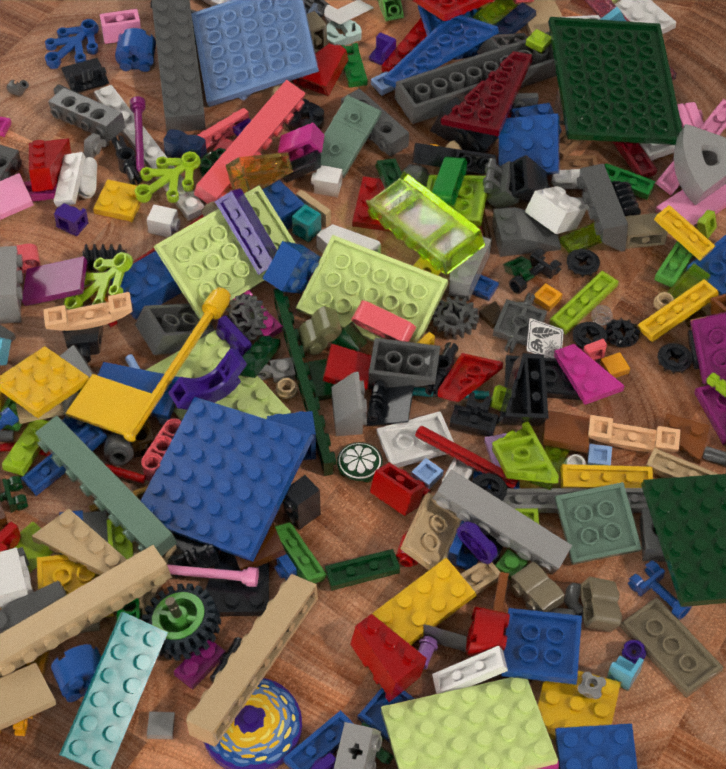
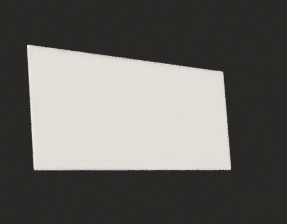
[325,0,374,25]

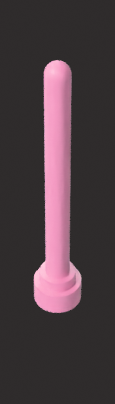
[167,565,259,587]

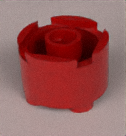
[466,606,510,656]

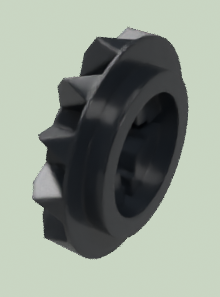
[566,249,600,278]
[605,317,640,347]
[573,322,607,348]
[657,343,693,374]
[472,473,507,501]

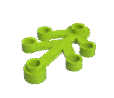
[135,151,201,203]
[64,252,133,310]

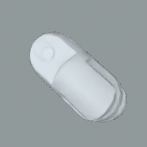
[78,157,97,199]
[551,169,580,189]

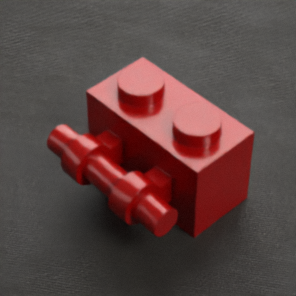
[370,462,431,516]

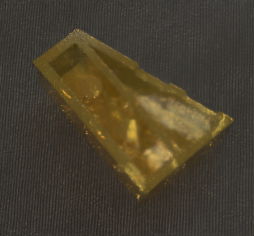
[226,152,293,194]

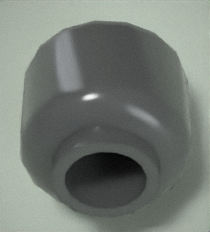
[104,433,134,466]

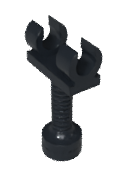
[509,248,562,294]

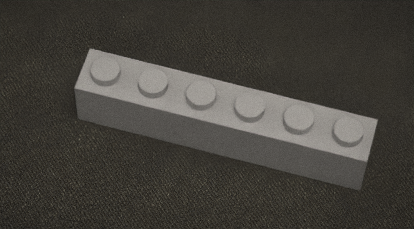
[432,469,572,575]

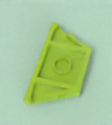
[492,422,559,484]

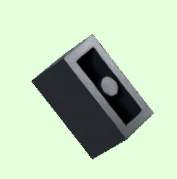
[283,475,321,530]

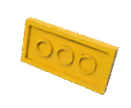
[372,557,477,645]

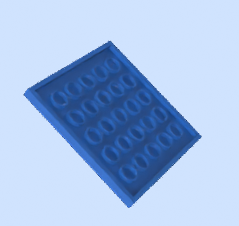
[141,397,314,562]

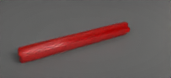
[415,426,518,489]

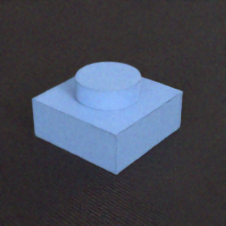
[371,71,395,96]
[587,444,612,466]
[411,458,444,489]

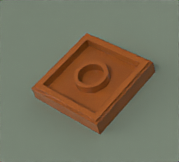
[542,410,590,453]

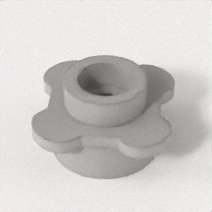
[577,672,606,699]

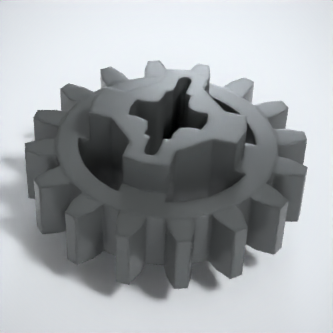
[226,294,268,341]
[432,296,479,339]

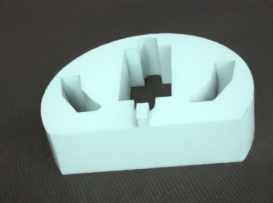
[327,20,362,46]

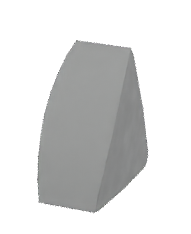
[674,124,726,205]

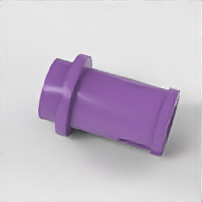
[418,636,438,669]

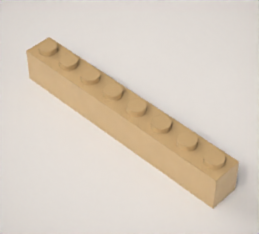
[0,545,172,678]
[186,574,318,747]

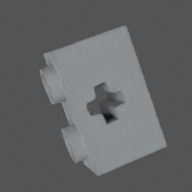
[334,722,382,769]

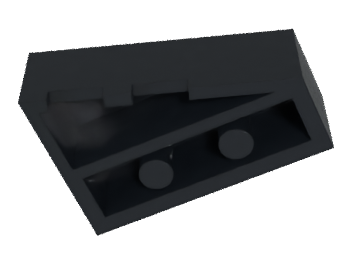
[430,97,499,153]
[497,353,549,426]

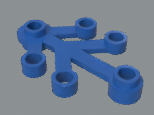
[45,19,99,69]

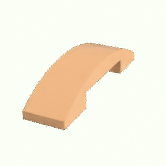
[43,292,133,331]
[588,415,680,453]

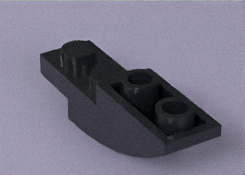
[412,143,496,174]

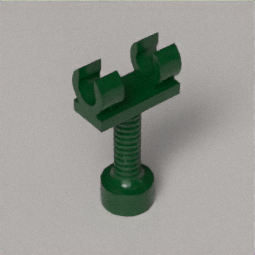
[0,476,28,513]

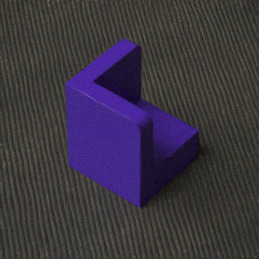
[369,32,396,65]

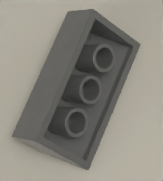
[577,164,628,252]

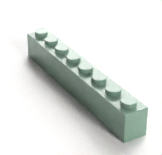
[35,415,177,556]

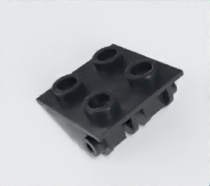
[61,57,109,92]
[366,380,414,426]
[168,535,220,579]

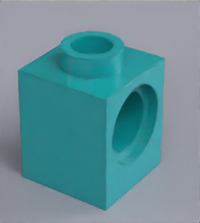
[292,205,321,243]

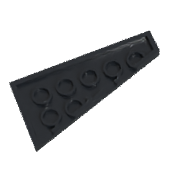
[205,551,269,617]

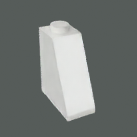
[317,224,381,253]

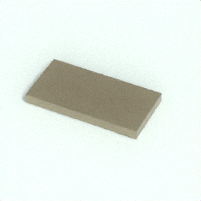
[620,597,724,698]

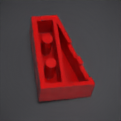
[29,138,72,192]
[350,614,427,702]

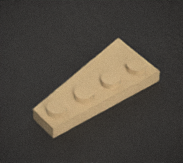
[32,509,127,575]

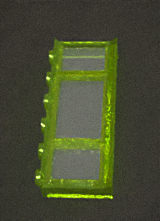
[366,171,485,275]

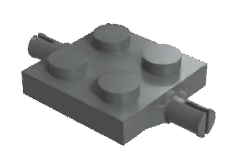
[493,293,547,353]

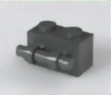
[483,158,519,209]

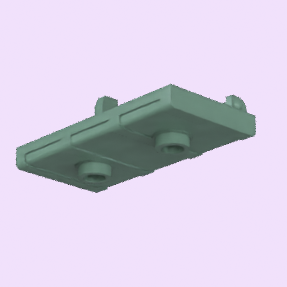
[320,95,382,178]

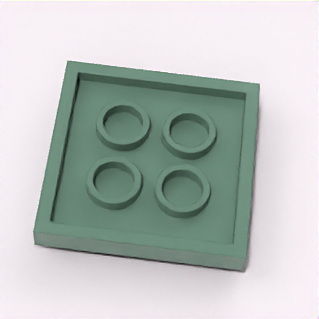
[554,482,642,565]

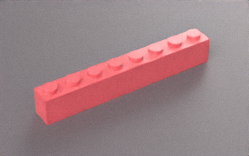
[194,80,305,204]

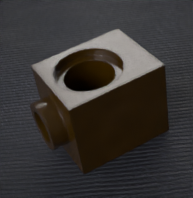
[131,419,154,458]

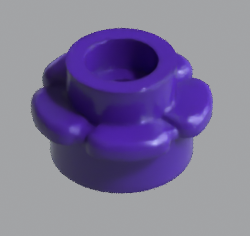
[622,640,646,664]

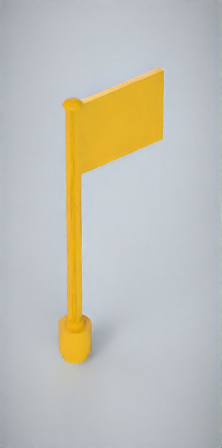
[66,287,231,442]

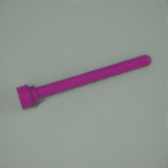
[130,96,146,172]

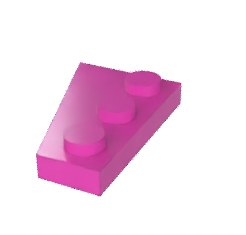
[554,344,625,405]

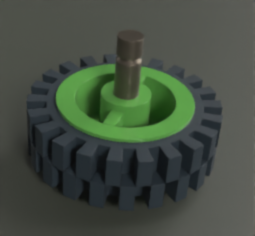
[142,583,221,661]

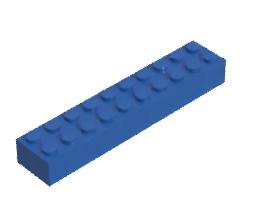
[110,180,304,320]

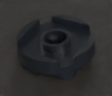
[286,99,324,131]

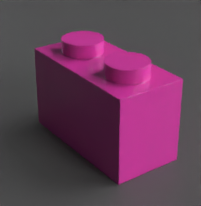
[278,123,324,163]

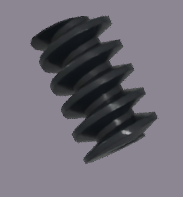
[611,181,641,216]
[82,244,127,270]

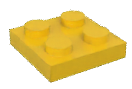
[93,179,141,222]

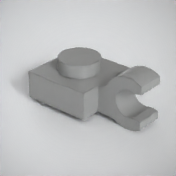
[83,133,110,158]
[257,357,296,383]

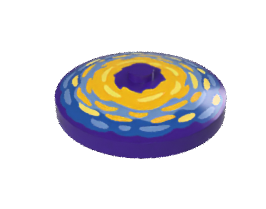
[203,678,302,769]

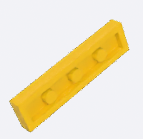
[638,279,719,342]
[560,464,653,488]

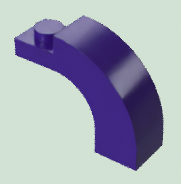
[168,348,247,410]

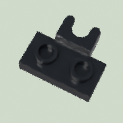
[449,392,499,437]

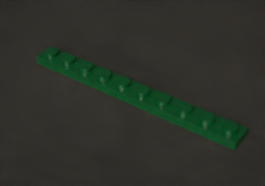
[273,289,336,476]

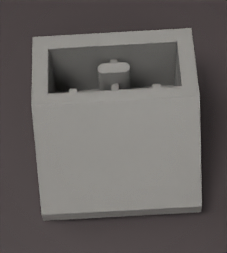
[332,372,367,436]

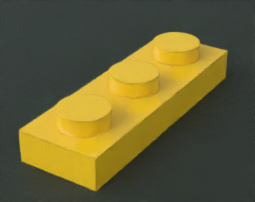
[654,205,715,261]

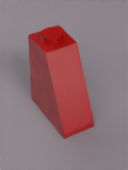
[293,43,348,97]

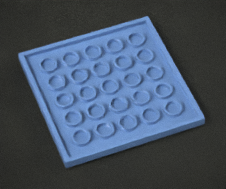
[191,0,319,107]

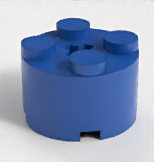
[115,28,156,72]
[51,644,102,702]

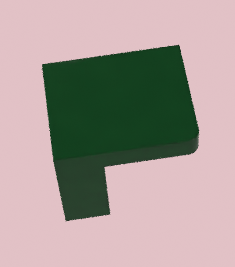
[331,322,367,351]

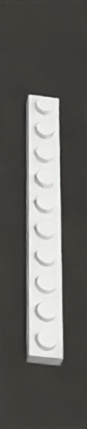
[94,85,204,221]

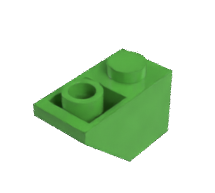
[378,0,404,21]

